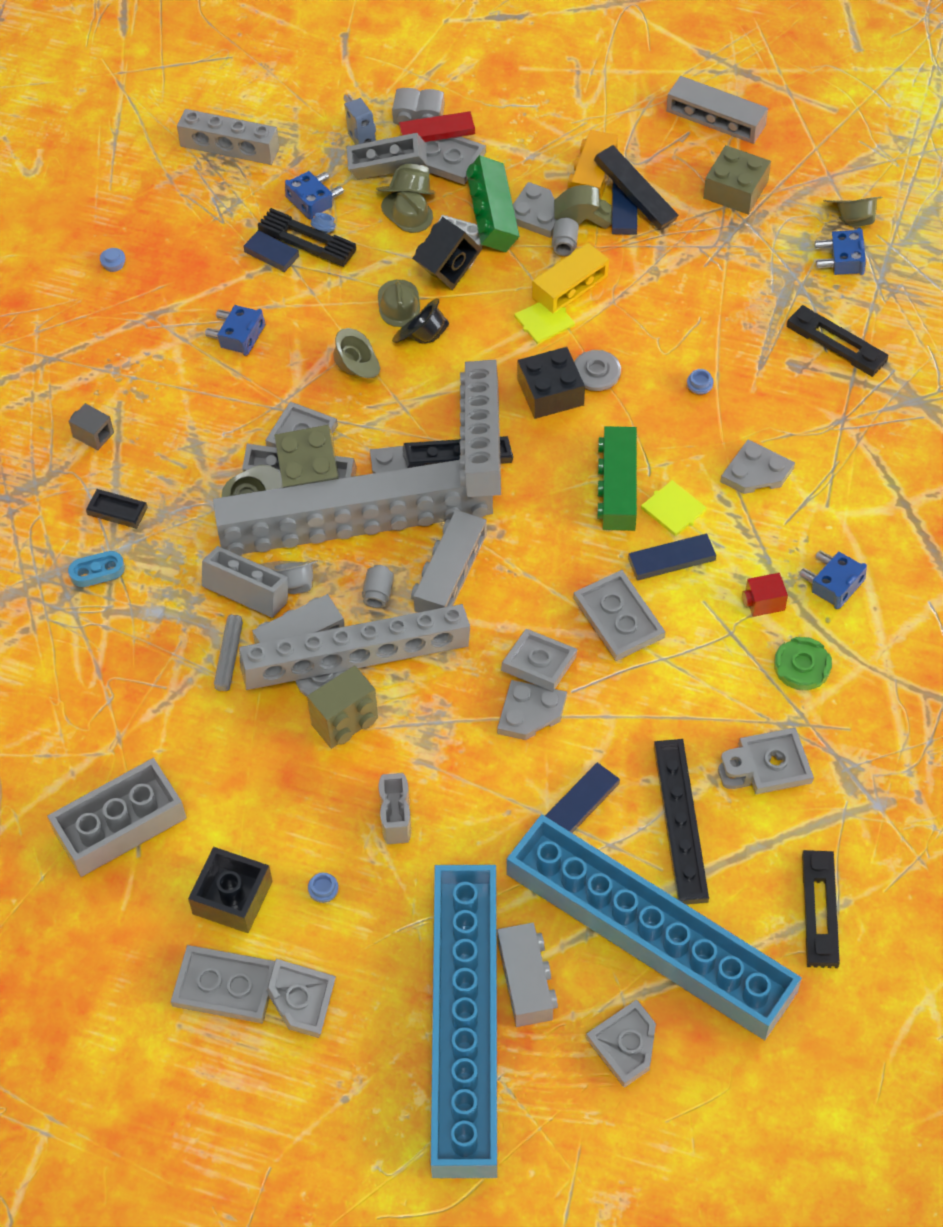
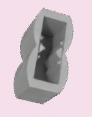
[392,88,445,125]
[379,773,412,844]

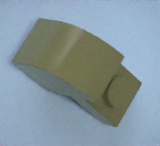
[554,185,612,229]

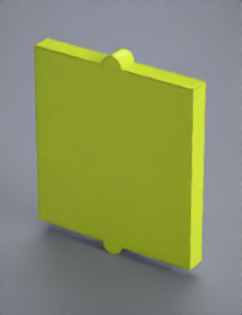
[515,302,575,344]
[641,480,707,537]

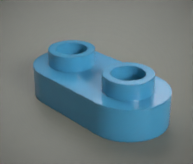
[68,551,125,587]

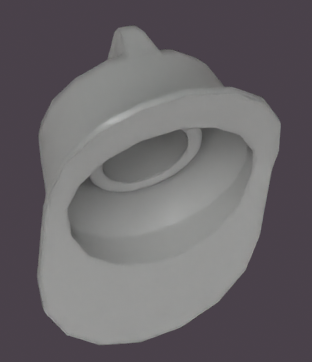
[260,560,318,594]

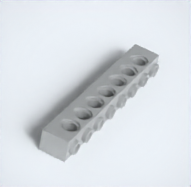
[460,359,501,497]
[239,604,470,690]

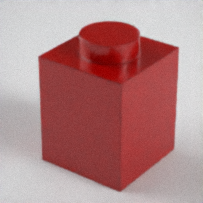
[742,572,788,617]

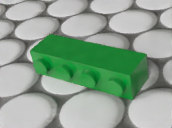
[466,155,520,252]
[597,426,637,531]

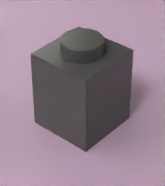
[68,403,114,451]

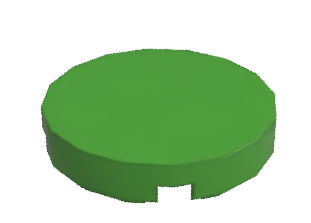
[774,637,832,690]

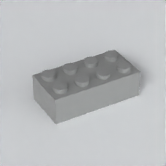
[47,758,186,877]

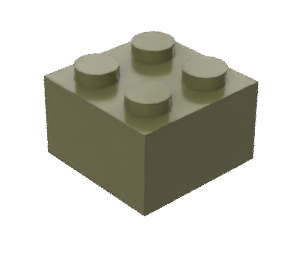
[703,145,771,215]
[274,424,340,488]
[307,665,378,749]

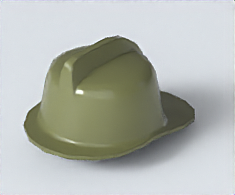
[376,163,436,194]
[381,191,433,233]
[823,197,883,227]
[378,279,420,327]
[333,328,381,378]
[221,465,283,497]

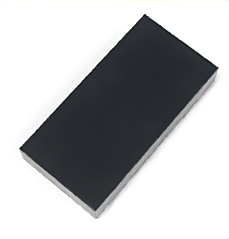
[86,489,148,529]

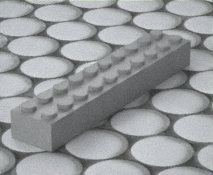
[213,460,493,555]

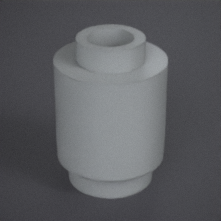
[552,218,579,256]
[362,565,394,608]

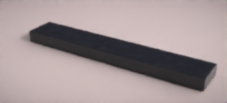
[654,739,709,905]

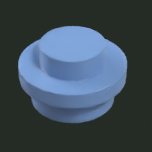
[311,213,336,234]
[100,248,125,272]
[687,369,713,394]
[308,873,339,903]

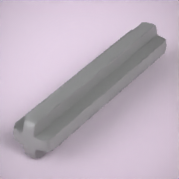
[214,614,243,692]

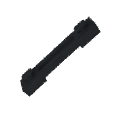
[257,208,356,267]
[787,305,889,377]
[802,850,840,968]

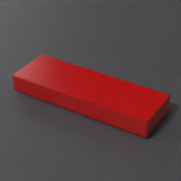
[399,111,475,142]

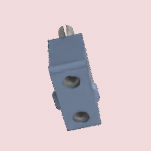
[343,94,376,145]

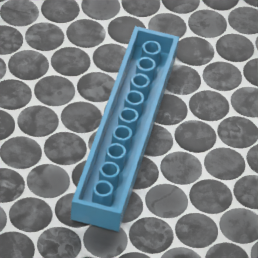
[507,814,802,1040]
[431,865,497,1178]

